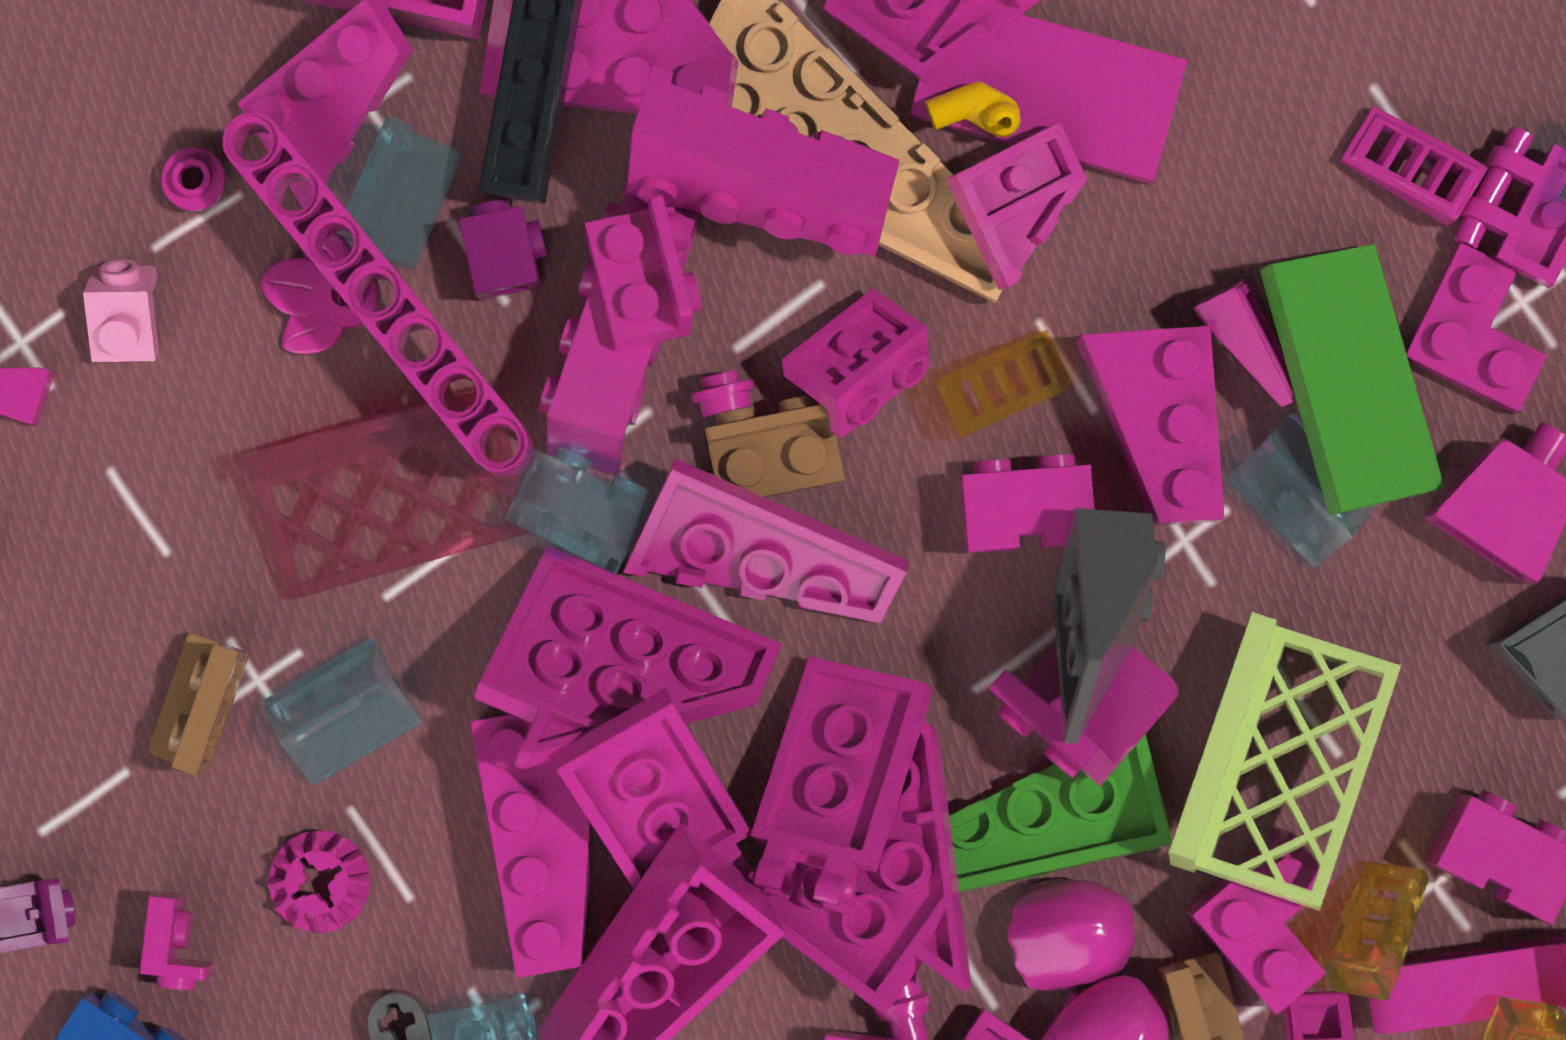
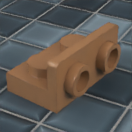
[705,395,845,498]
[148,634,251,776]
[1157,952,1245,1040]

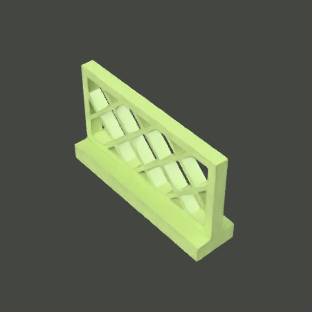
[1169,612,1401,911]

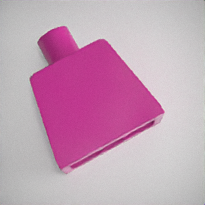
[1423,422,1566,584]

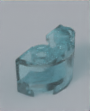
[504,446,650,574]

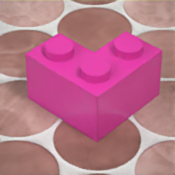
[1184,828,1333,1015]

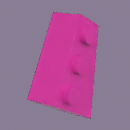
[1075,326,1225,526]

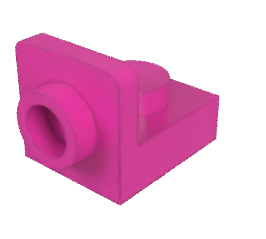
[140,892,214,990]

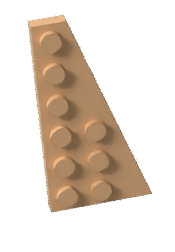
[710,0,1003,303]

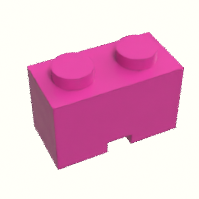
[959,454,1094,554]
[1425,789,1566,925]

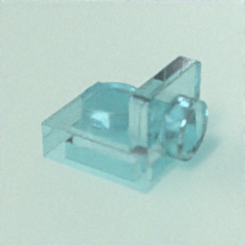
[427,993,536,1040]

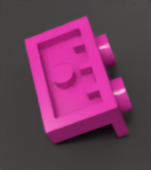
[585,194,701,351]
[782,288,930,438]

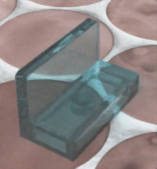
[336,115,462,268]
[1224,413,1378,569]
[262,637,421,784]

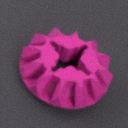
[267,830,371,934]

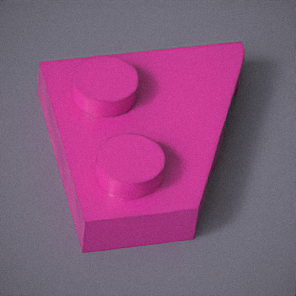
[946,122,1087,290]

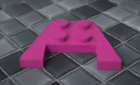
[824,0,1041,84]

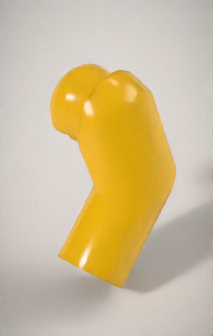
[924,81,1021,138]

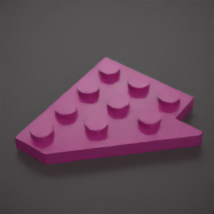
[479,0,738,114]
[474,545,782,769]
[749,721,971,1014]

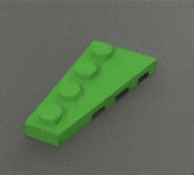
[950,734,1172,894]

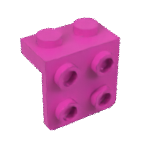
[989,645,1179,787]

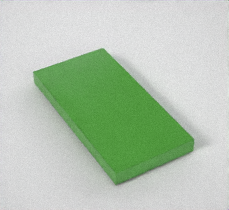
[1260,244,1445,516]

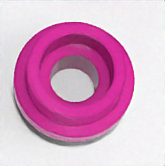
[161,147,226,212]
[691,370,755,418]

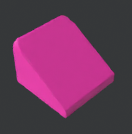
[1284,992,1354,1040]

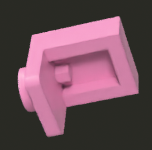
[83,259,159,362]

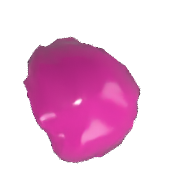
[1007,879,1136,991]
[1051,975,1173,1040]

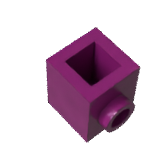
[459,199,547,301]

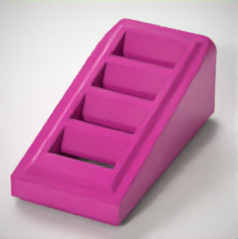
[1339,106,1488,227]
[1193,278,1296,407]

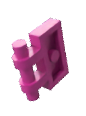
[1453,126,1566,288]

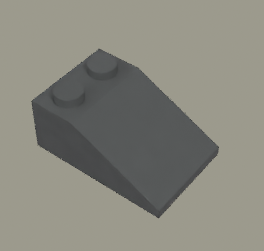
[1052,508,1166,744]

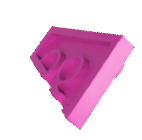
[238,0,413,208]

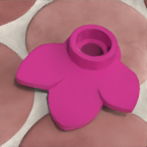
[260,232,382,354]

